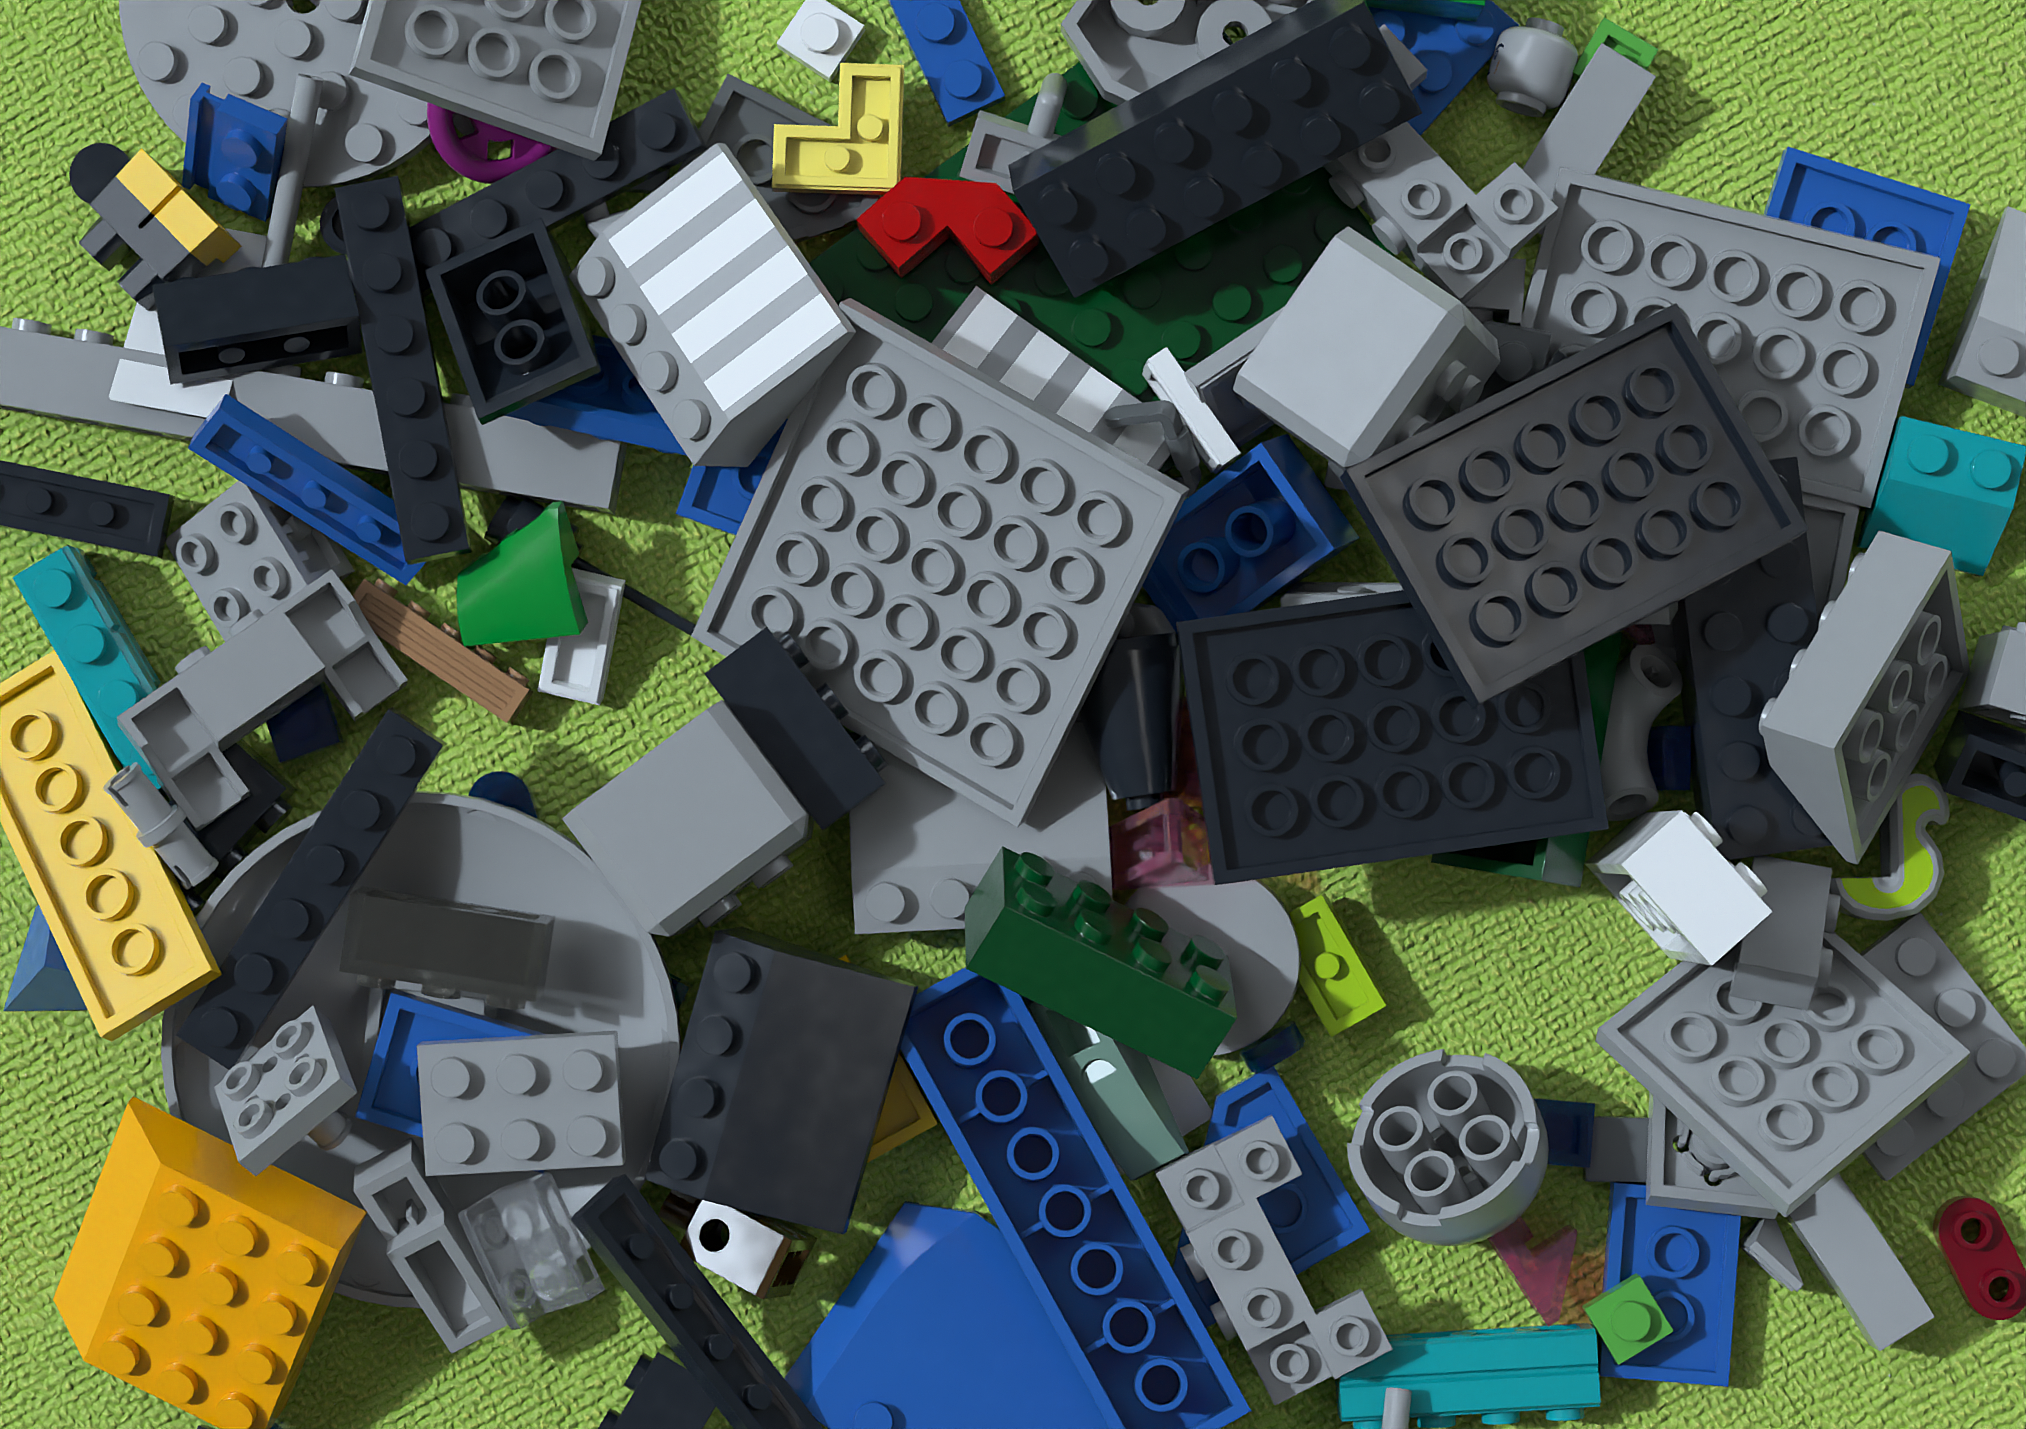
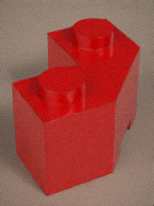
[856,177,1039,285]

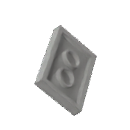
[417,1031,626,1176]

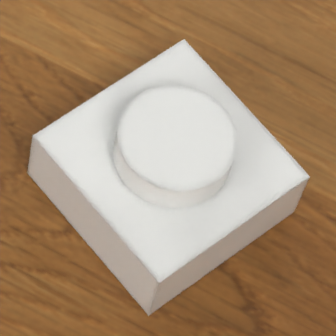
[776,0,865,83]

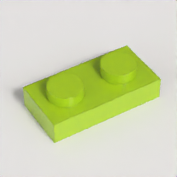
[1289,893,1389,1037]

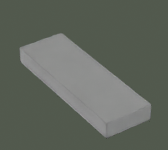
[1522,42,1656,235]

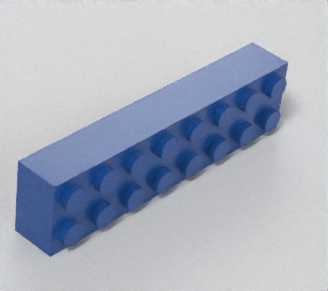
[900,967,1251,1429]

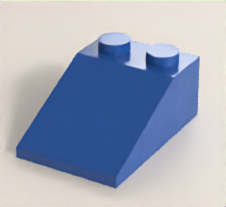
[1142,434,1359,634]

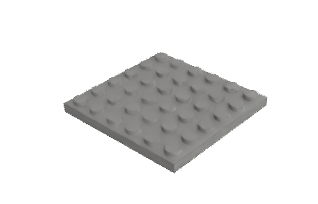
[691,298,1190,828]

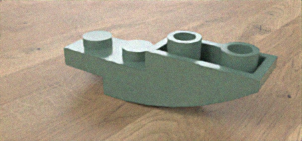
[1030,1002,1189,1180]

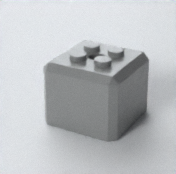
[1233,226,1500,471]
[562,700,814,936]

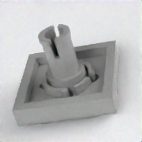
[214,1005,357,1176]
[1646,1092,1778,1219]

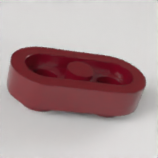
[1933,1195,2026,1320]

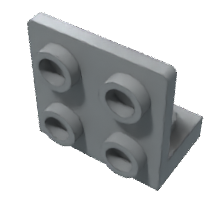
[166,481,355,642]

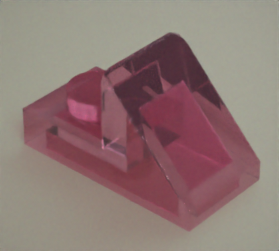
[1487,1216,1577,1327]

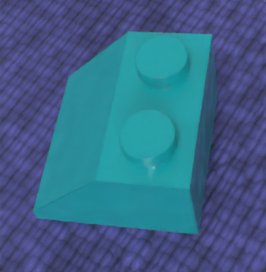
[1857,416,2026,577]

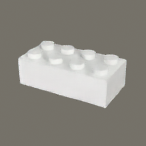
[1584,810,1772,966]

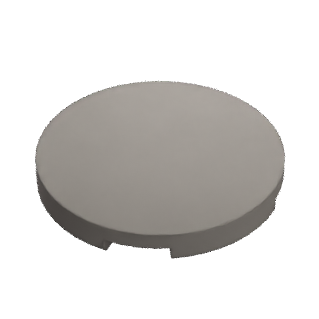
[1125,863,1301,1056]

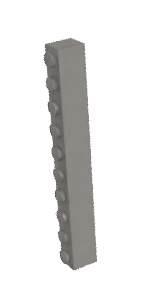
[0,318,628,515]

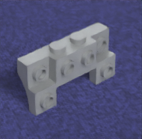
[1323,24,1559,304]
[117,569,408,833]
[1155,1115,1392,1405]

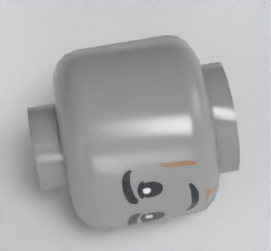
[1487,17,1578,117]

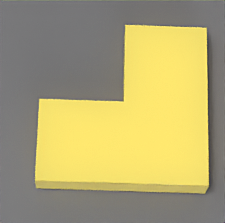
[772,63,905,195]

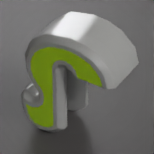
[1829,774,1950,921]

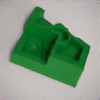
[456,501,589,647]

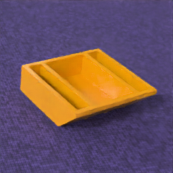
[53,1096,367,1429]

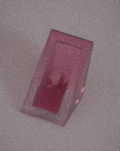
[1108,798,1209,890]

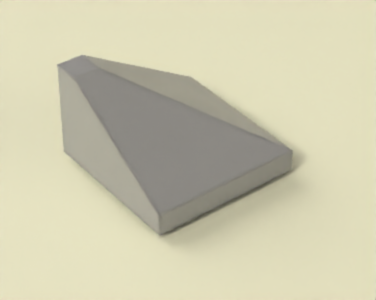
[1739,1218,1804,1292]

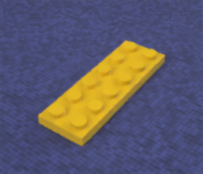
[0,650,222,1042]

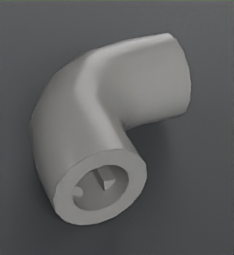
[1600,645,1683,821]

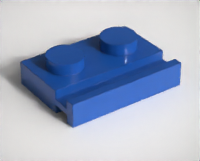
[182,82,288,222]

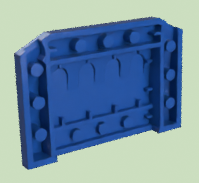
[784,1201,1110,1429]

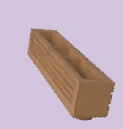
[353,578,533,725]

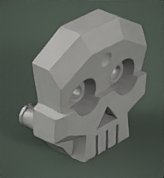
[1061,0,1313,106]

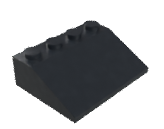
[644,926,919,1234]

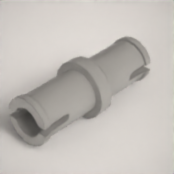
[103,762,219,889]

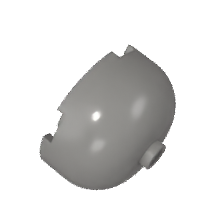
[1347,1049,1549,1246]

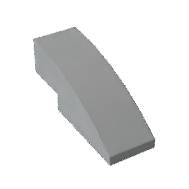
[353,1137,509,1354]
[1786,1173,1935,1351]

